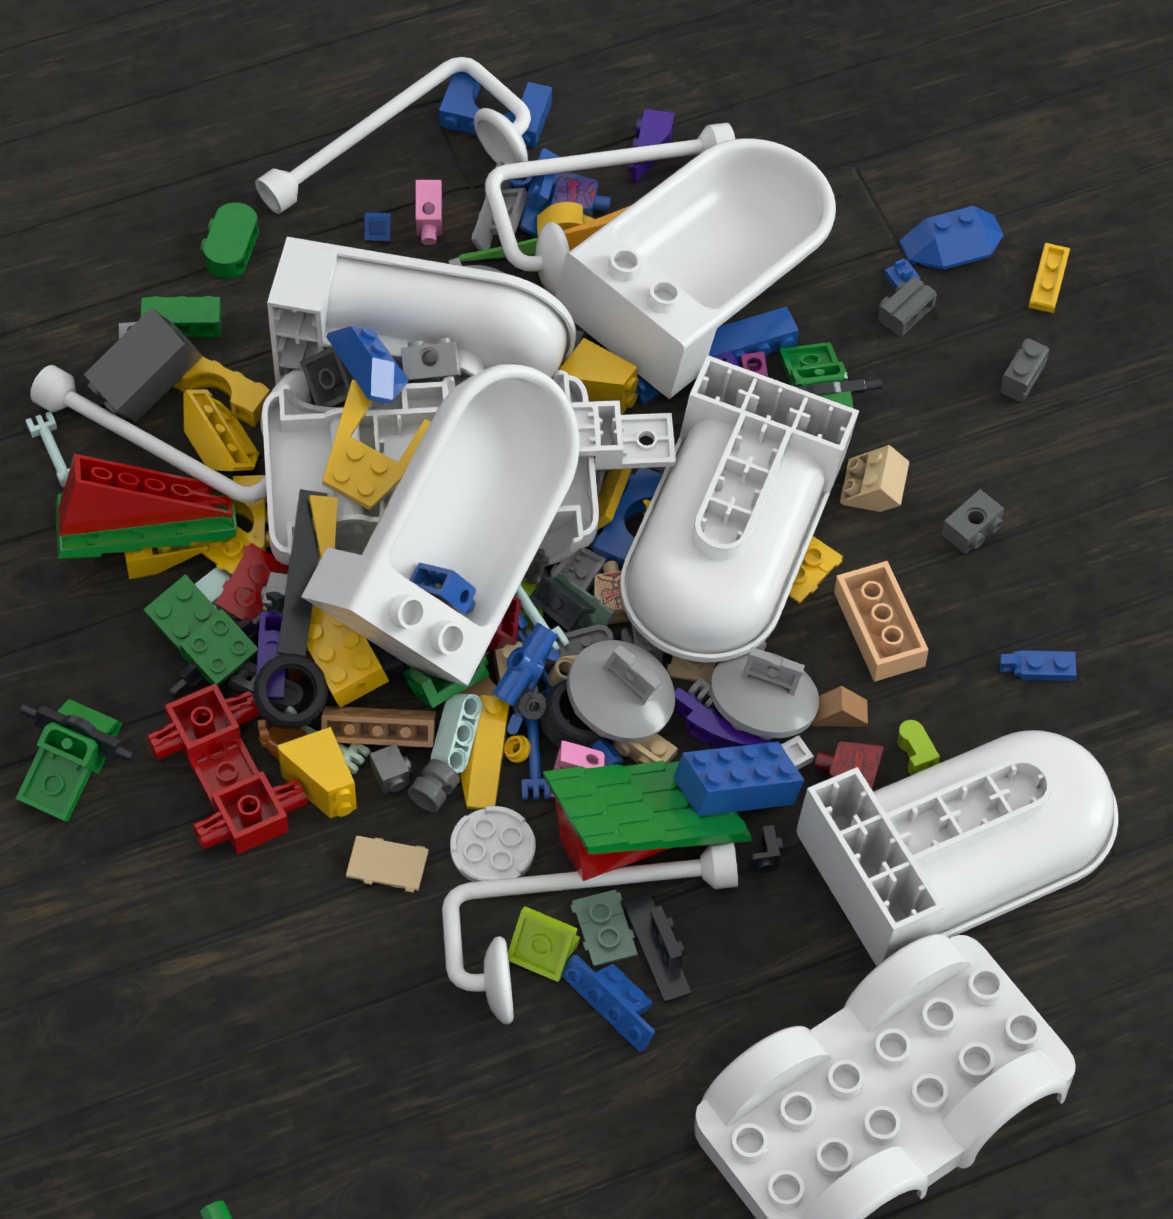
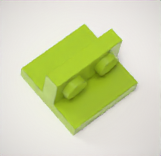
[508,907,580,982]

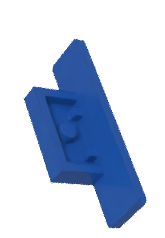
[520,148,559,238]
[562,955,655,1052]

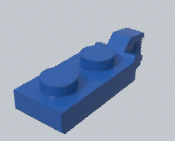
[999,650,1077,681]

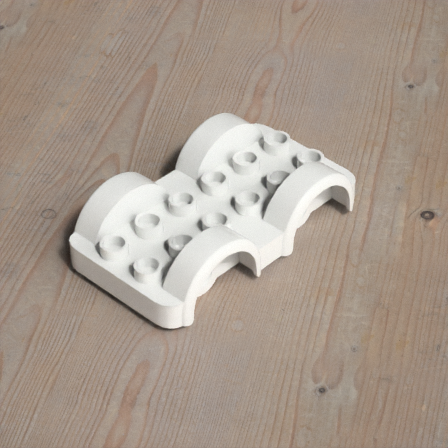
[262,370,599,570]
[694,934,1076,1219]

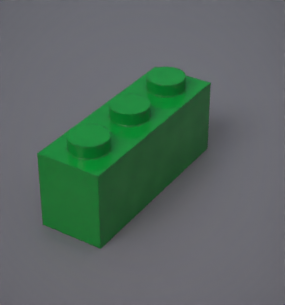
[141,296,222,338]

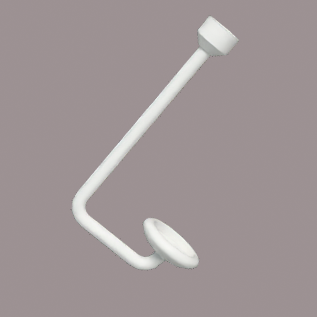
[255,57,531,214]
[485,123,735,297]
[30,365,314,502]
[442,843,738,1024]

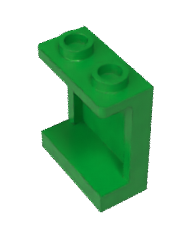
[403,655,489,708]

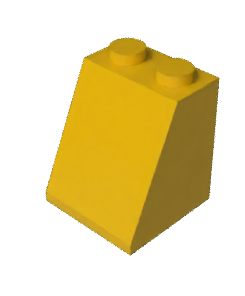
[559,338,639,415]
[277,727,357,818]

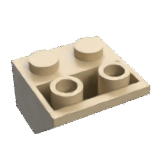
[840,445,909,512]

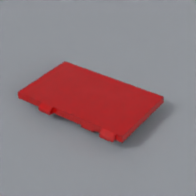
[215,543,288,620]

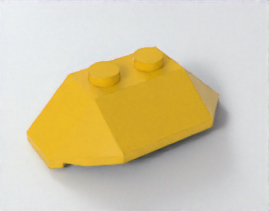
[183,389,259,471]

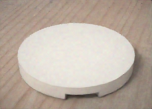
[450,806,535,882]

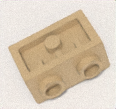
[613,734,678,764]

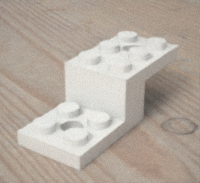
[571,401,676,470]

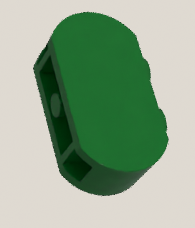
[201,203,259,279]

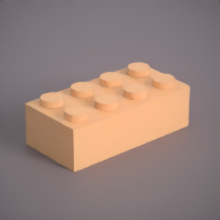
[834,561,928,682]

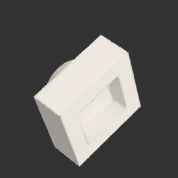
[781,735,814,770]

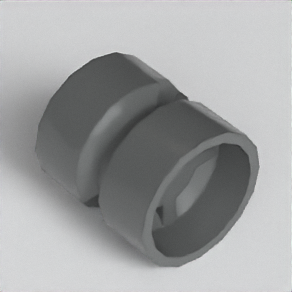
[408,759,460,813]

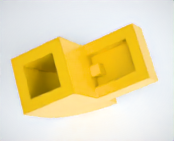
[537,202,595,236]

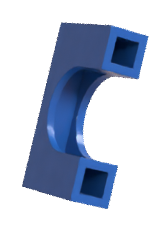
[439,72,552,148]
[591,468,662,571]

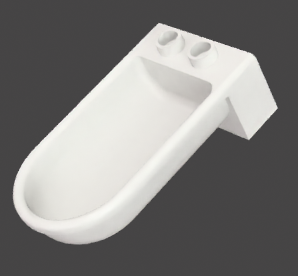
[555,138,836,399]
[267,237,576,386]
[620,355,859,662]
[301,364,579,686]
[797,730,1118,966]

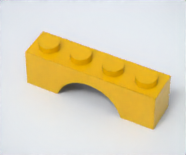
[173,357,270,427]
[233,475,271,551]

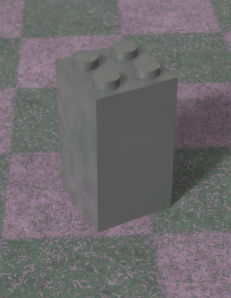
[84,308,203,422]

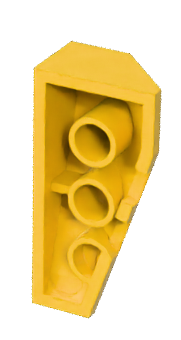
[460,695,510,810]

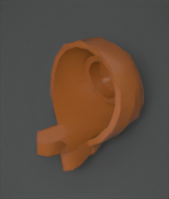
[258,720,308,761]

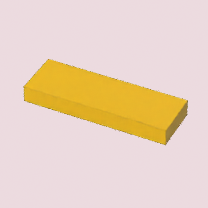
[1029,243,1070,313]
[597,468,632,530]

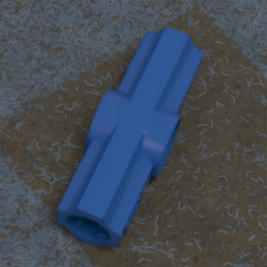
[493,622,558,707]

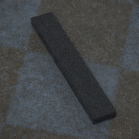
[276,489,328,656]

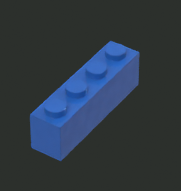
[708,306,799,363]

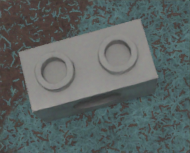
[401,338,461,381]

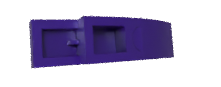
[674,688,771,749]

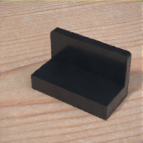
[529,576,596,631]

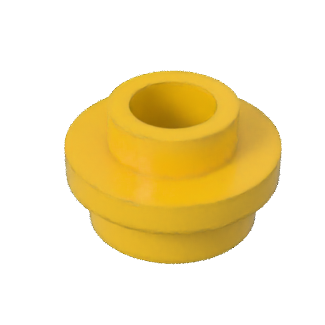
[504,735,531,763]

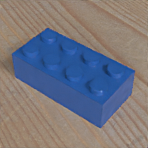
[673,742,804,816]

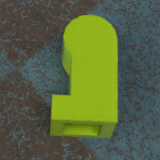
[897,720,940,775]

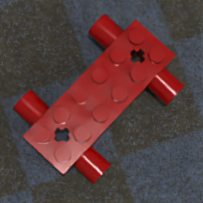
[146,683,308,855]

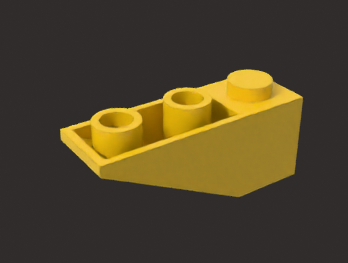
[124,542,208,579]

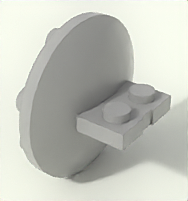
[567,640,675,742]
[710,647,819,740]

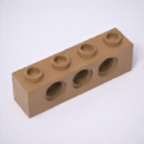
[321,706,436,747]

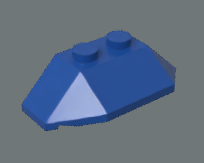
[899,206,1004,270]
[326,326,409,404]

